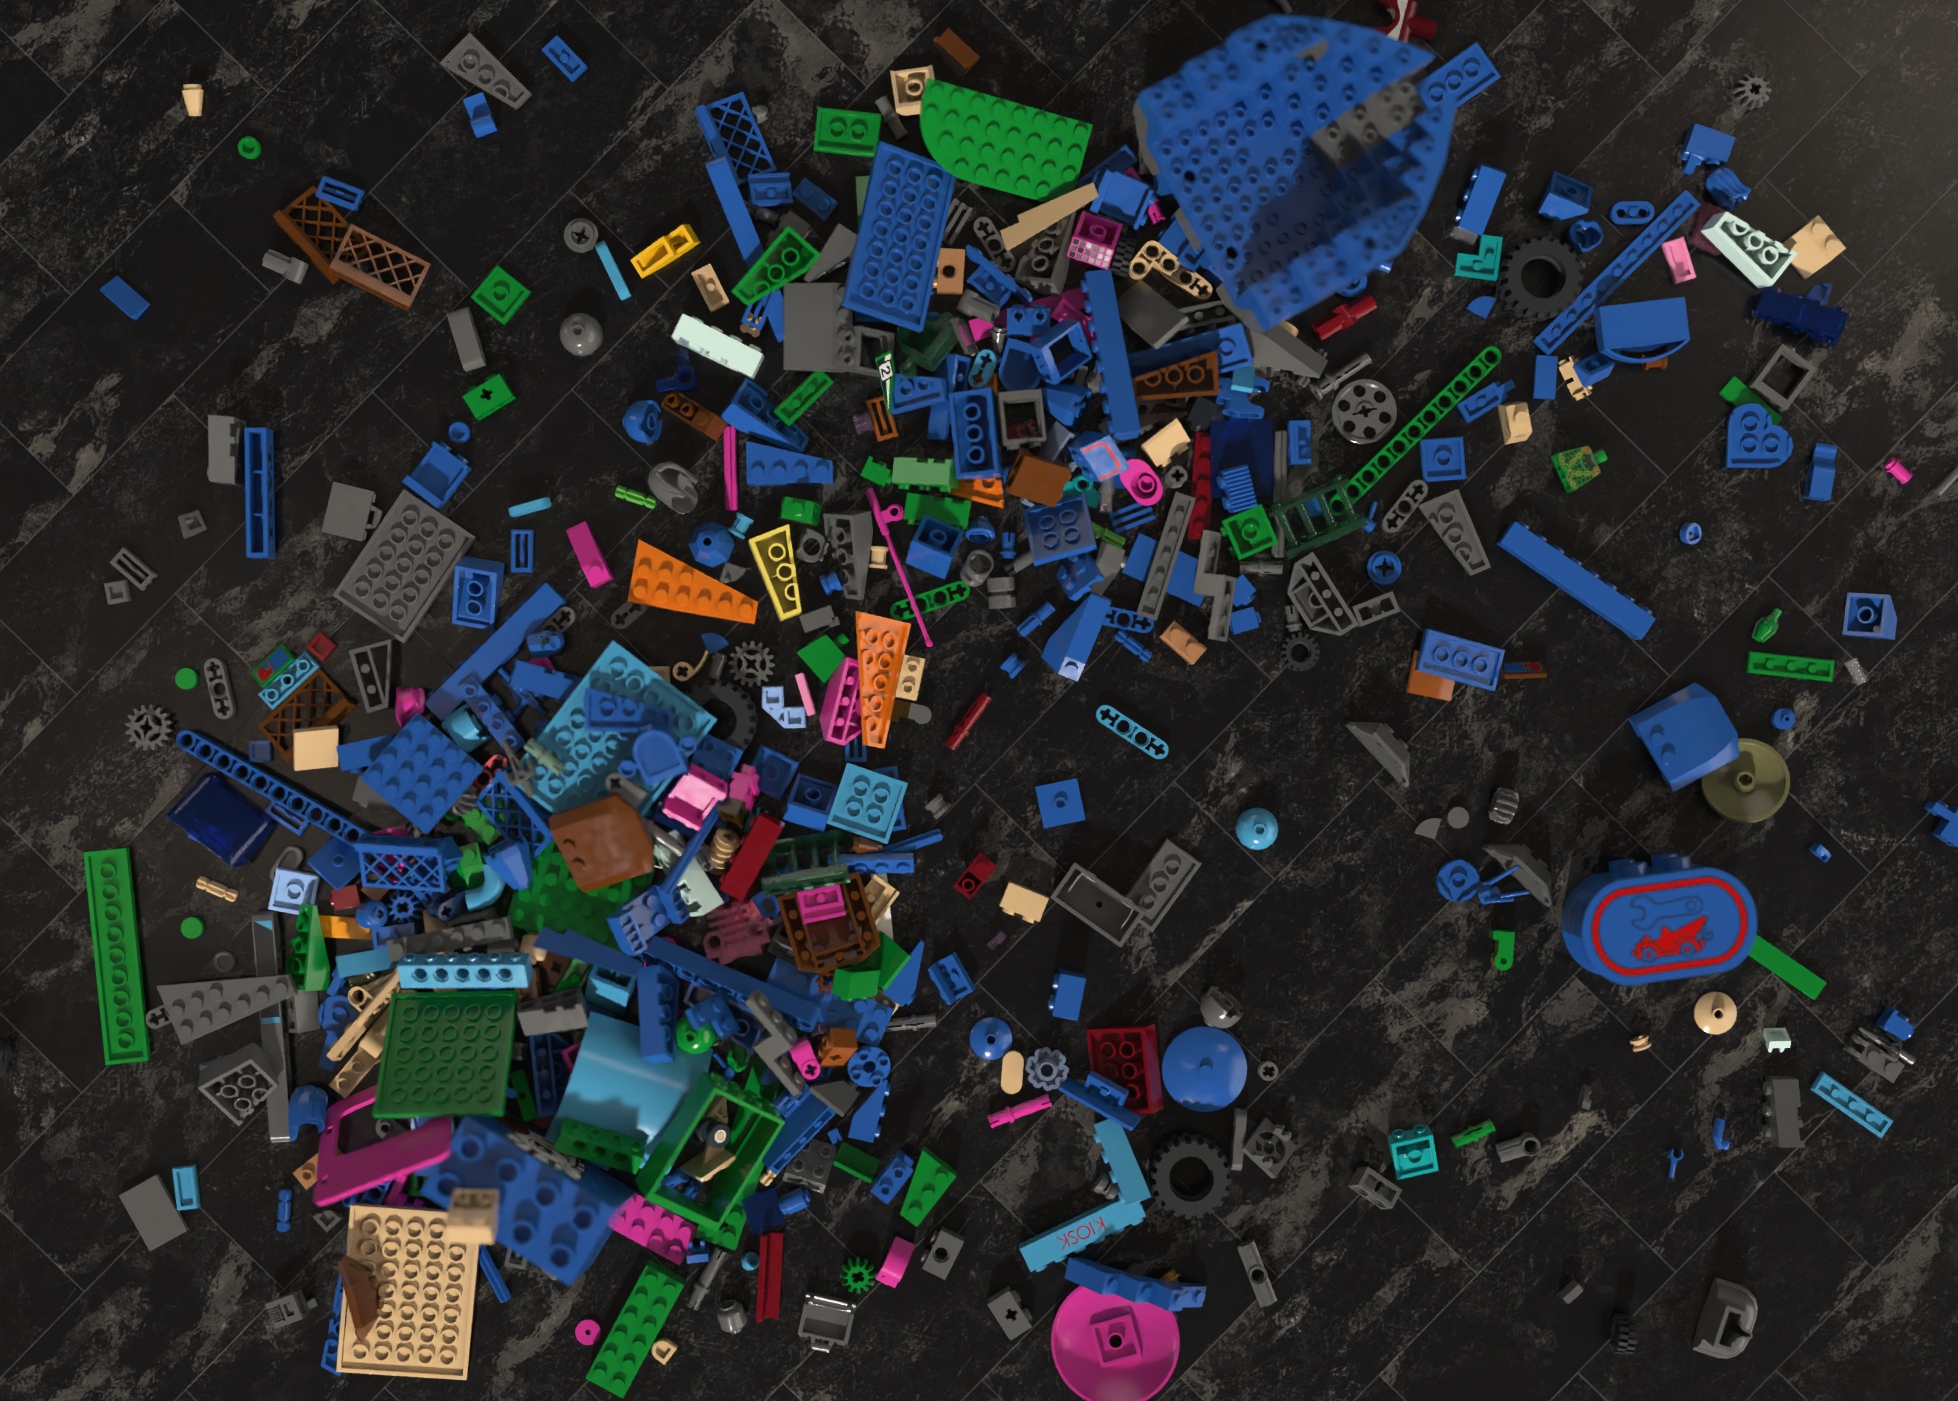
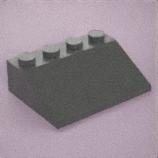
[783,283,853,373]

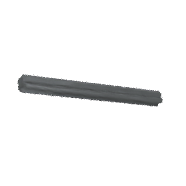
[1272,430,1288,558]

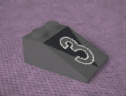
[804,224,857,283]

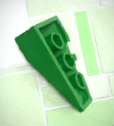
[731,226,821,306]
[448,842,501,918]
[284,902,331,991]

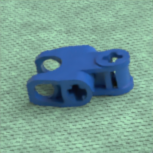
[1204,371,1270,419]

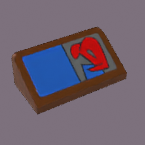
[1500,661,1547,679]

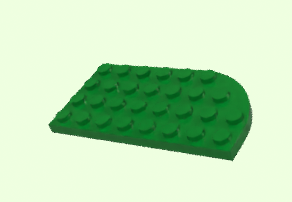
[919,78,1093,203]

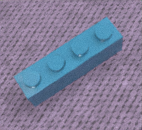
[1092,1119,1151,1207]

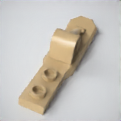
[326,968,402,1061]
[329,989,418,1099]

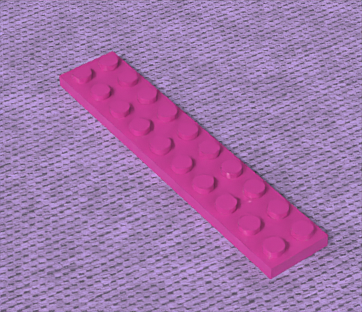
[614,1192,699,1265]

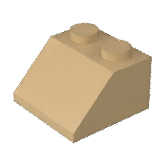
[1782,215,1846,280]
[1140,418,1190,469]

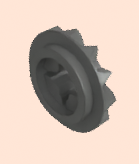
[564,218,599,253]

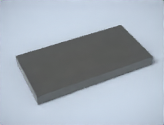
[1117,279,1189,350]
[1125,839,1202,932]

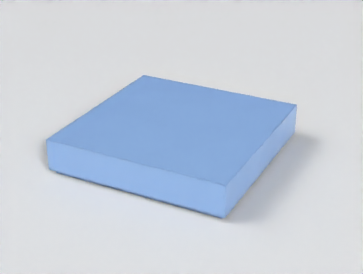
[268,867,320,915]

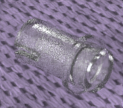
[1844,657,1868,686]

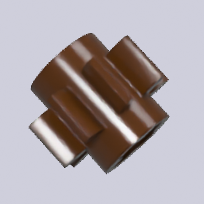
[814,972,835,996]

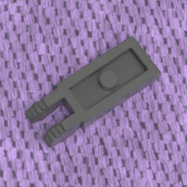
[1843,1034,1905,1083]

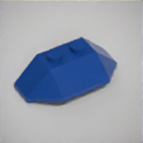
[529,1032,573,1118]

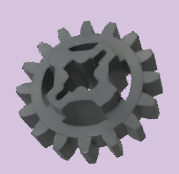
[728,641,776,687]
[125,704,174,751]

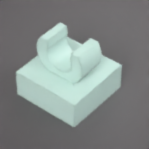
[1763,1028,1791,1052]

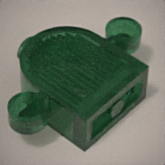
[897,312,959,379]

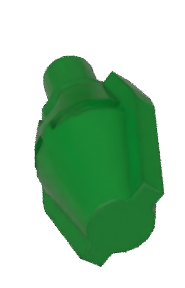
[1752,608,1782,643]

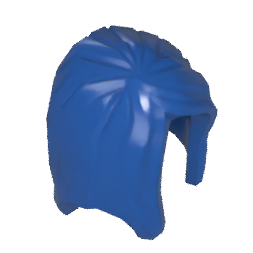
[288,1085,328,1141]

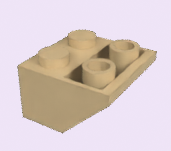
[445,1189,499,1244]

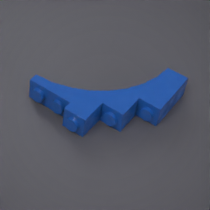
[1065,1257,1207,1311]

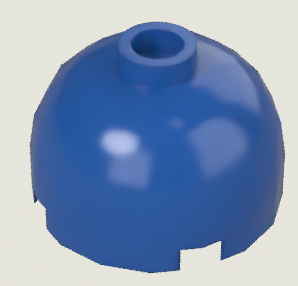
[622,400,662,443]

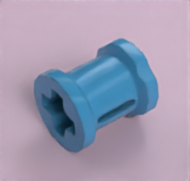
[727,512,754,539]

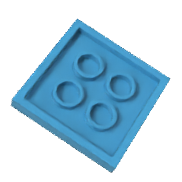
[827,762,908,844]

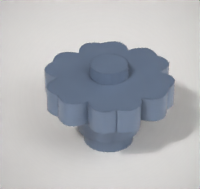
[1025,1046,1069,1091]

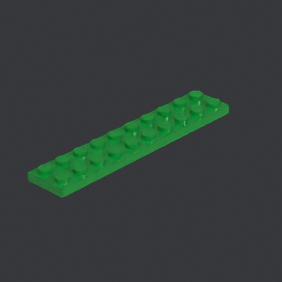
[83,848,151,1065]

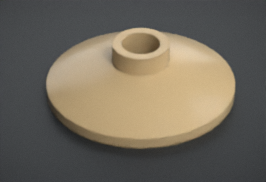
[1694,992,1737,1034]

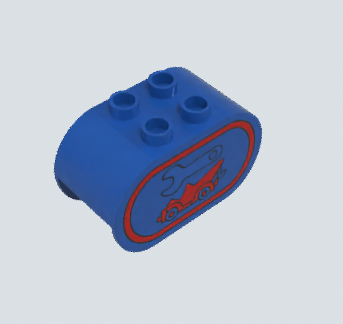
[1561,853,1757,985]

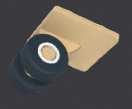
[680,1117,736,1182]

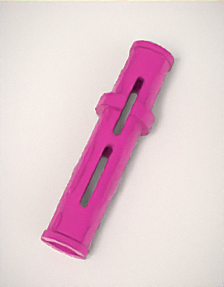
[987,1093,1052,1128]

